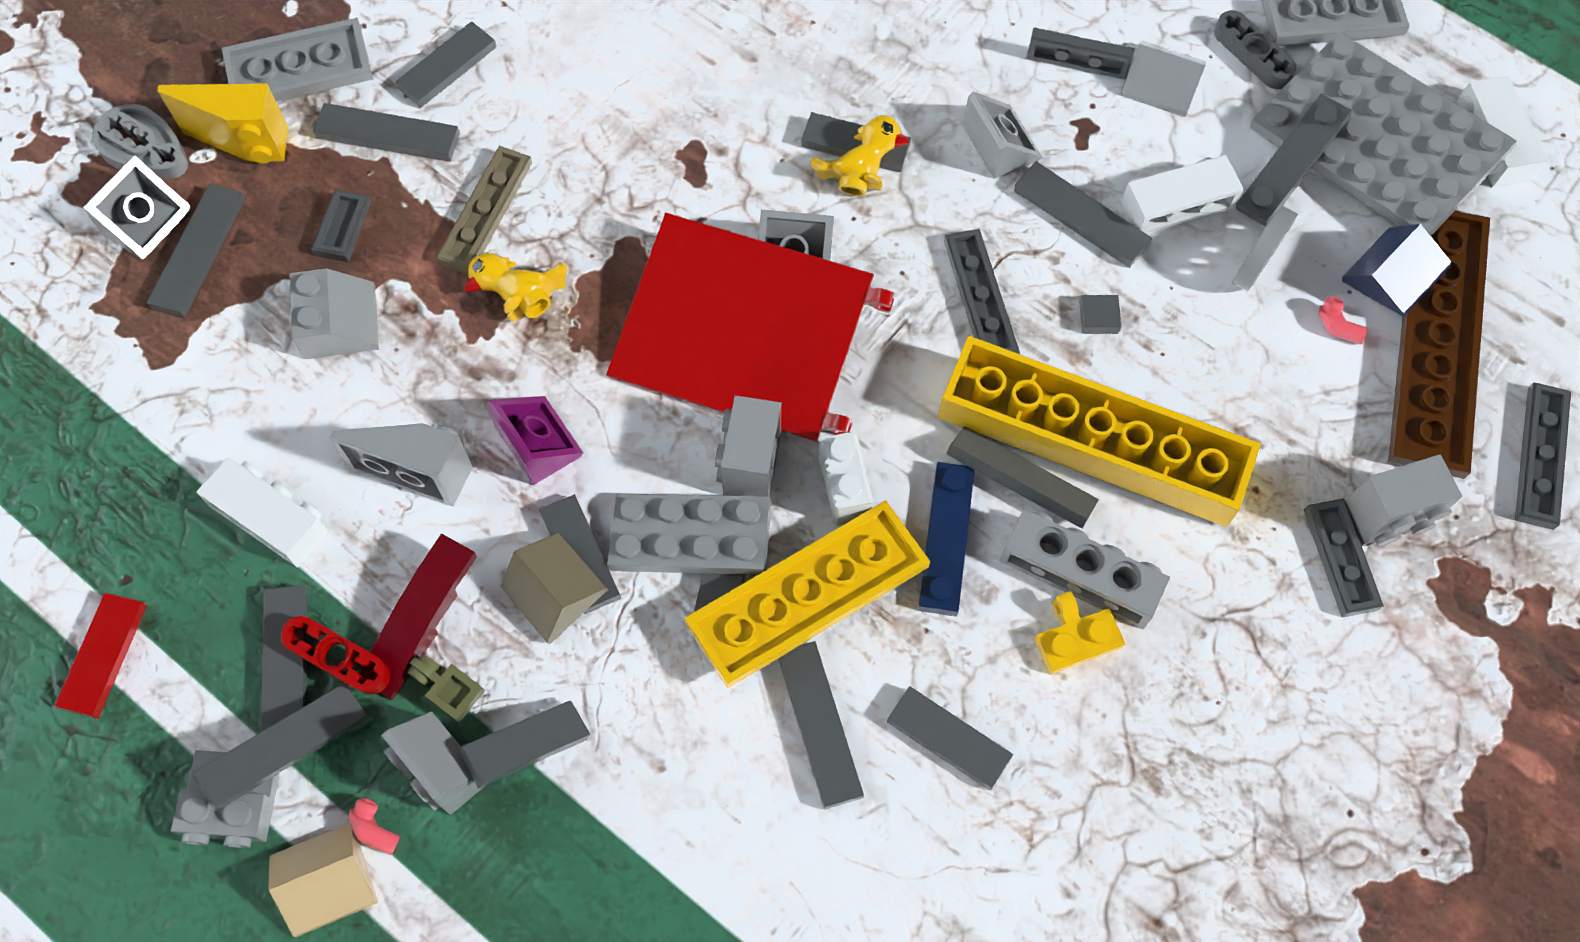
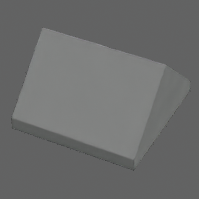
[1121,40,1206,117]
[962,92,1043,179]
[83,156,192,260]
[758,209,834,261]

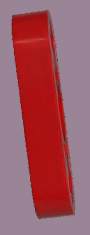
[281,616,391,695]

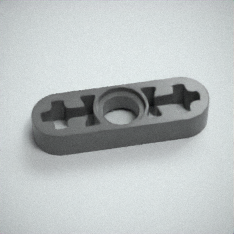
[1214,10,1297,89]

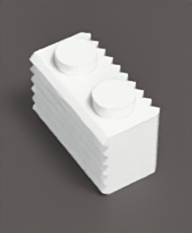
[818,432,873,525]

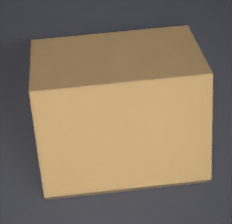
[269,823,379,937]

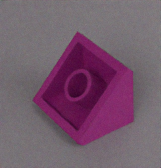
[486,396,583,485]

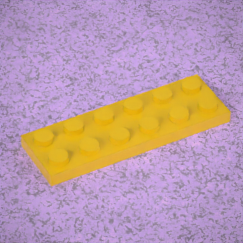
[685,500,931,689]

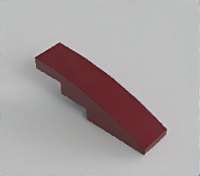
[360,533,477,701]

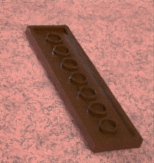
[1388,210,1490,479]

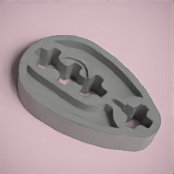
[92,104,188,179]
[1232,205,1298,292]

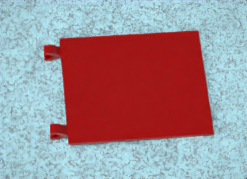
[606,212,895,442]

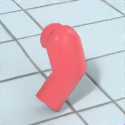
[1319,296,1368,345]
[348,798,400,855]

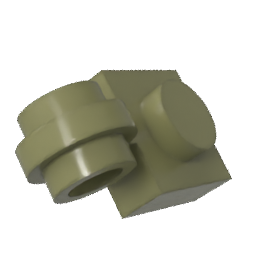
[407,653,485,723]

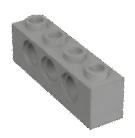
[999,508,1170,630]

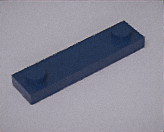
[918,462,975,617]

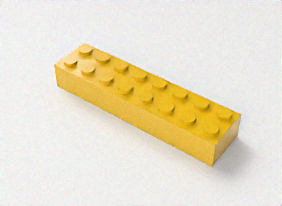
[937,335,1261,527]

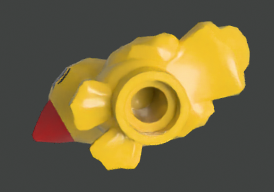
[810,115,910,196]
[465,253,568,323]

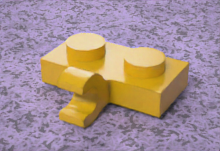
[1034,591,1126,675]

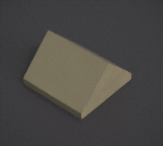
[500,533,608,644]

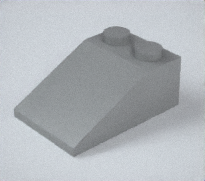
[329,423,473,507]

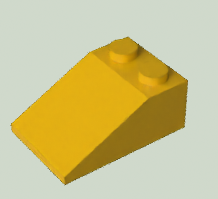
[157,83,288,163]

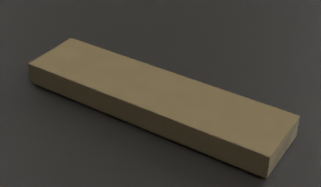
[436,145,532,275]

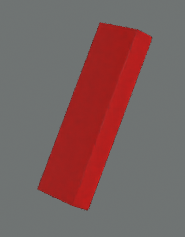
[54,592,147,719]

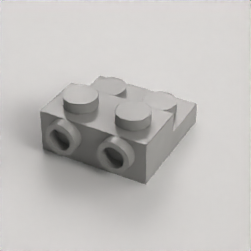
[171,750,280,849]

